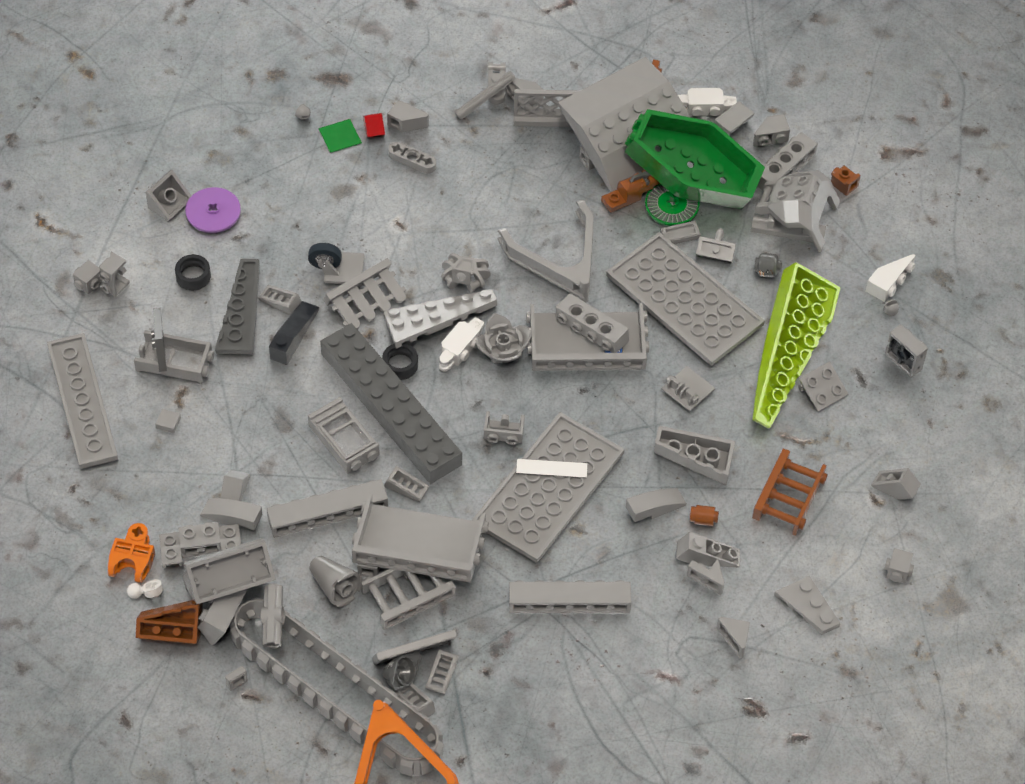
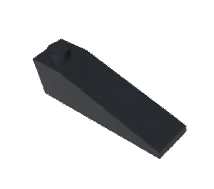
[269,301,319,365]

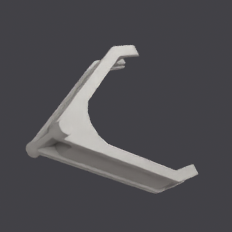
[498,200,594,302]

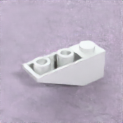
[865,254,916,302]

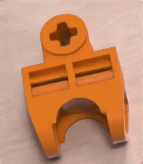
[108,523,156,583]

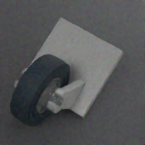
[308,243,364,284]

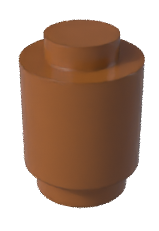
[690,505,719,527]

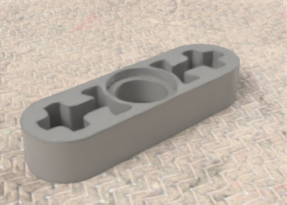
[388,142,436,174]

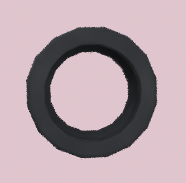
[175,254,211,291]
[382,343,418,380]

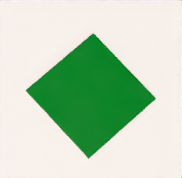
[318,119,362,153]

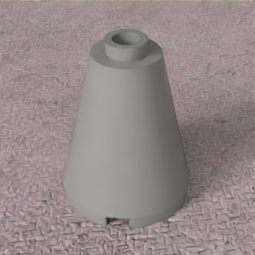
[309,556,363,607]

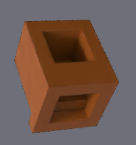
[831,165,861,196]

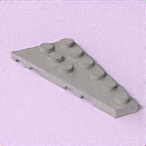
[383,289,497,348]

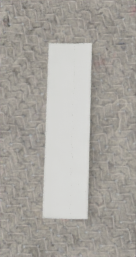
[516,459,588,477]

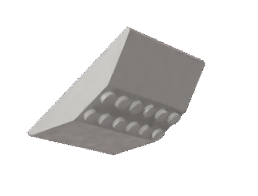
[557,57,689,192]

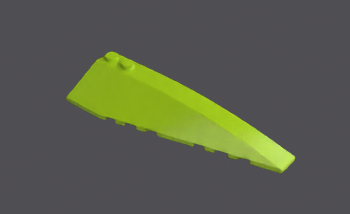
[753,262,841,428]

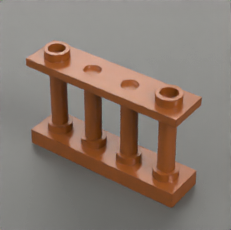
[752,448,828,536]

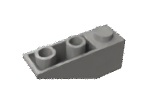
[676,532,740,568]

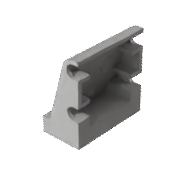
[182,538,276,604]

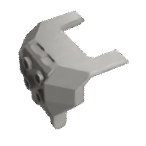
[755,170,840,253]

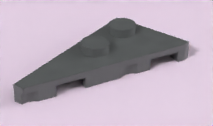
[151,308,167,372]

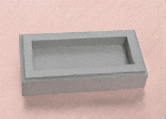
[660,221,701,244]

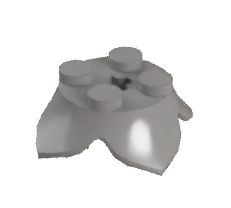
[476,313,532,364]

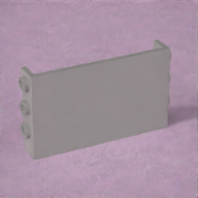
[526,303,649,371]
[352,494,489,582]

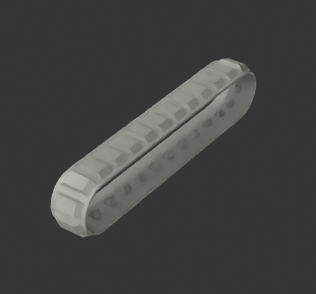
[230,599,444,776]

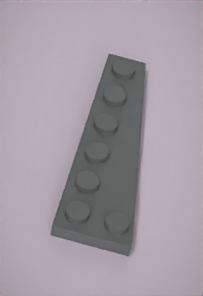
[215,259,260,354]

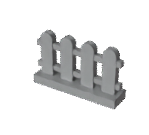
[323,258,406,329]

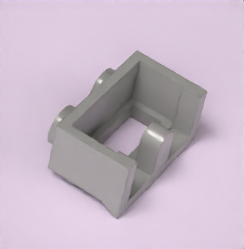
[99,251,130,297]
[483,411,525,445]

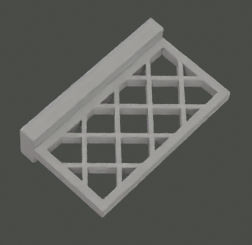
[513,89,579,127]

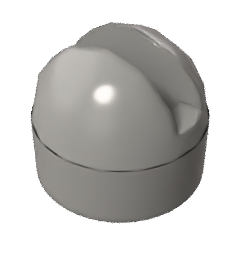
[295,104,311,120]
[883,299,899,316]

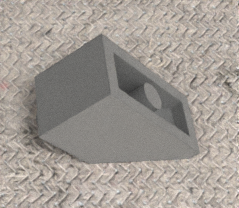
[871,468,921,500]

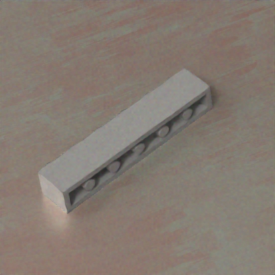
[267,479,388,538]
[509,580,631,613]

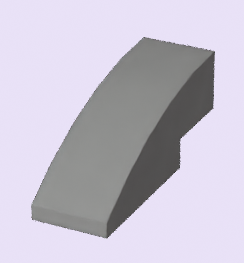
[626,488,687,522]
[200,498,263,531]

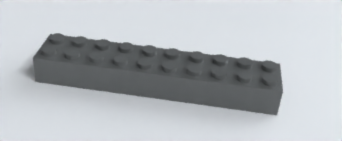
[320,323,462,485]

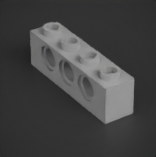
[757,132,818,194]
[556,293,629,353]

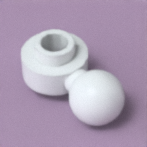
[127,580,164,599]

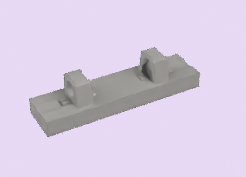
[751,213,826,243]

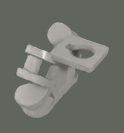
[441,253,491,293]

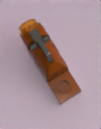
[601,170,660,213]

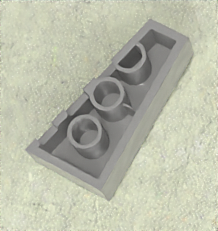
[654,426,735,485]

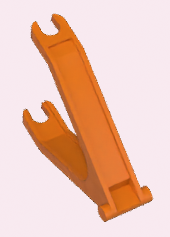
[354,700,459,784]

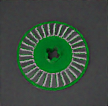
[645,183,700,226]

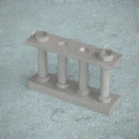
[361,569,456,630]

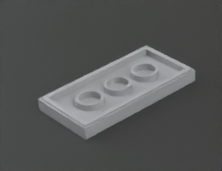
[372,629,457,665]

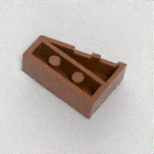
[135,600,203,644]

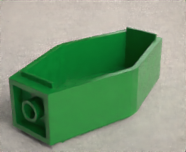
[624,109,765,209]

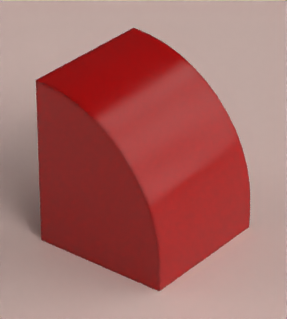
[363,113,385,137]

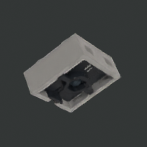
[885,324,928,378]

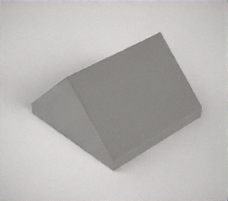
[146,170,191,221]

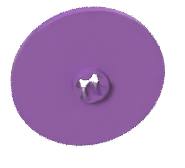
[185,187,241,233]

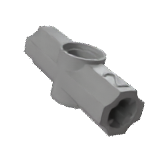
[261,583,285,648]

